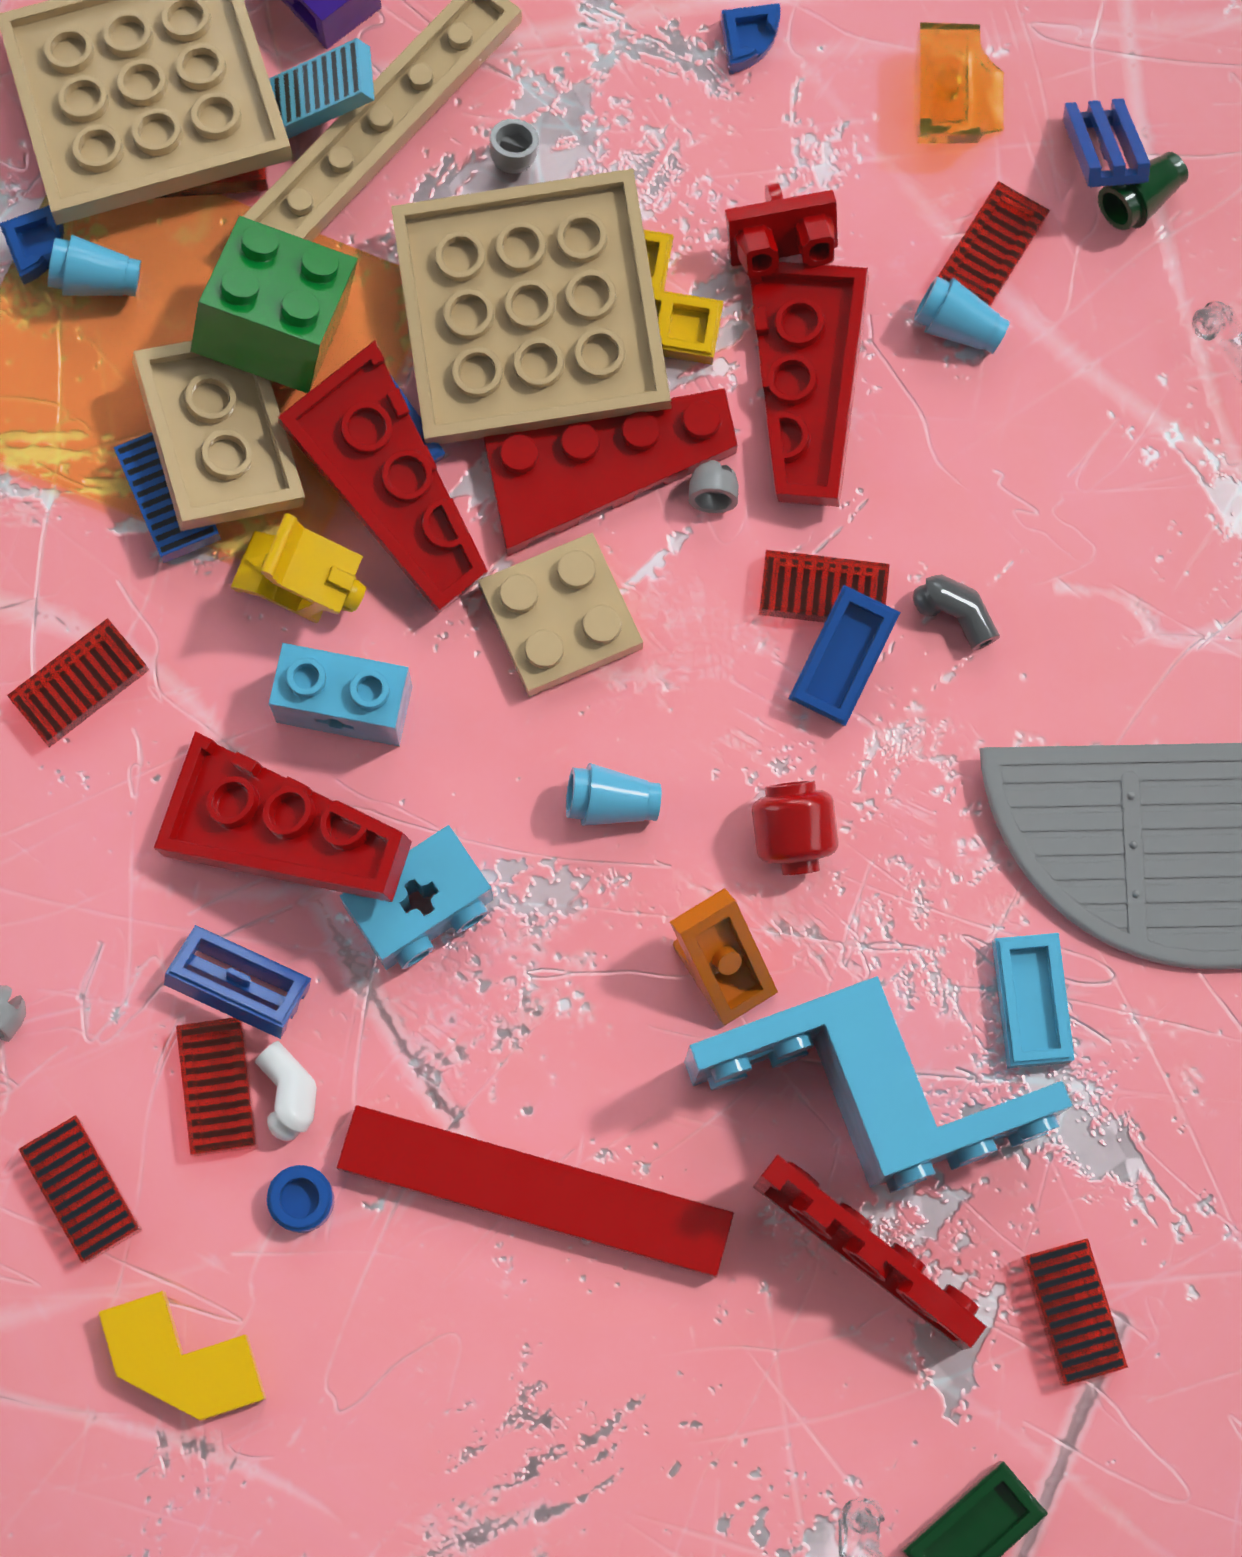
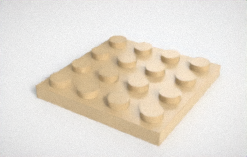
[0,0,293,225]
[391,168,671,444]

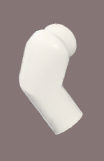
[255,1040,317,1141]

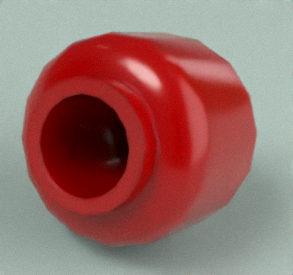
[752,780,839,875]

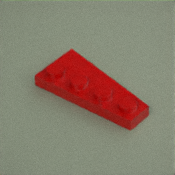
[749,261,869,507]

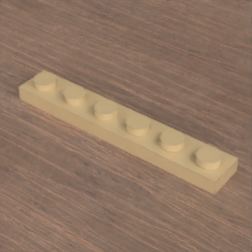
[243,0,522,242]

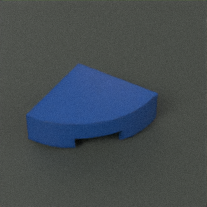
[720,3,781,74]
[0,205,64,285]

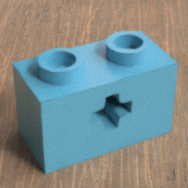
[269,643,413,747]
[340,825,493,970]

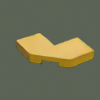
[643,229,724,365]
[98,1291,267,1421]

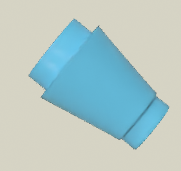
[48,235,141,297]
[914,276,1010,354]
[566,763,662,826]

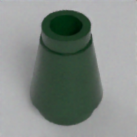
[1098,151,1188,230]

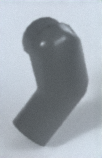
[913,574,1000,651]

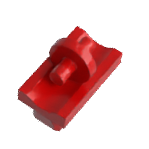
[725,182,838,278]

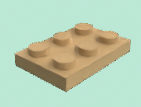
[132,340,305,531]

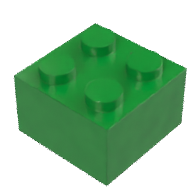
[190,216,358,393]

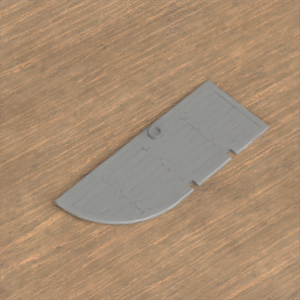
[979,743,1242,970]

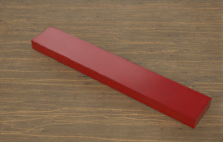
[336,1105,734,1278]

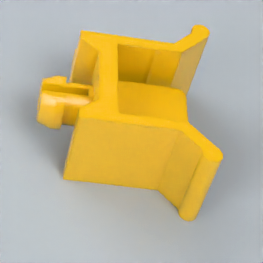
[230,513,366,623]

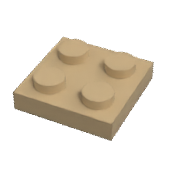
[478,532,644,697]

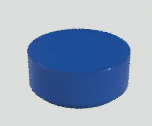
[267,1165,334,1233]

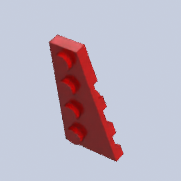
[278,340,488,614]
[483,388,738,557]
[154,731,412,902]
[753,1154,987,1350]

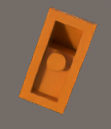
[670,888,778,1026]

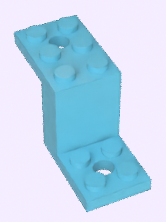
[684,976,1073,1193]

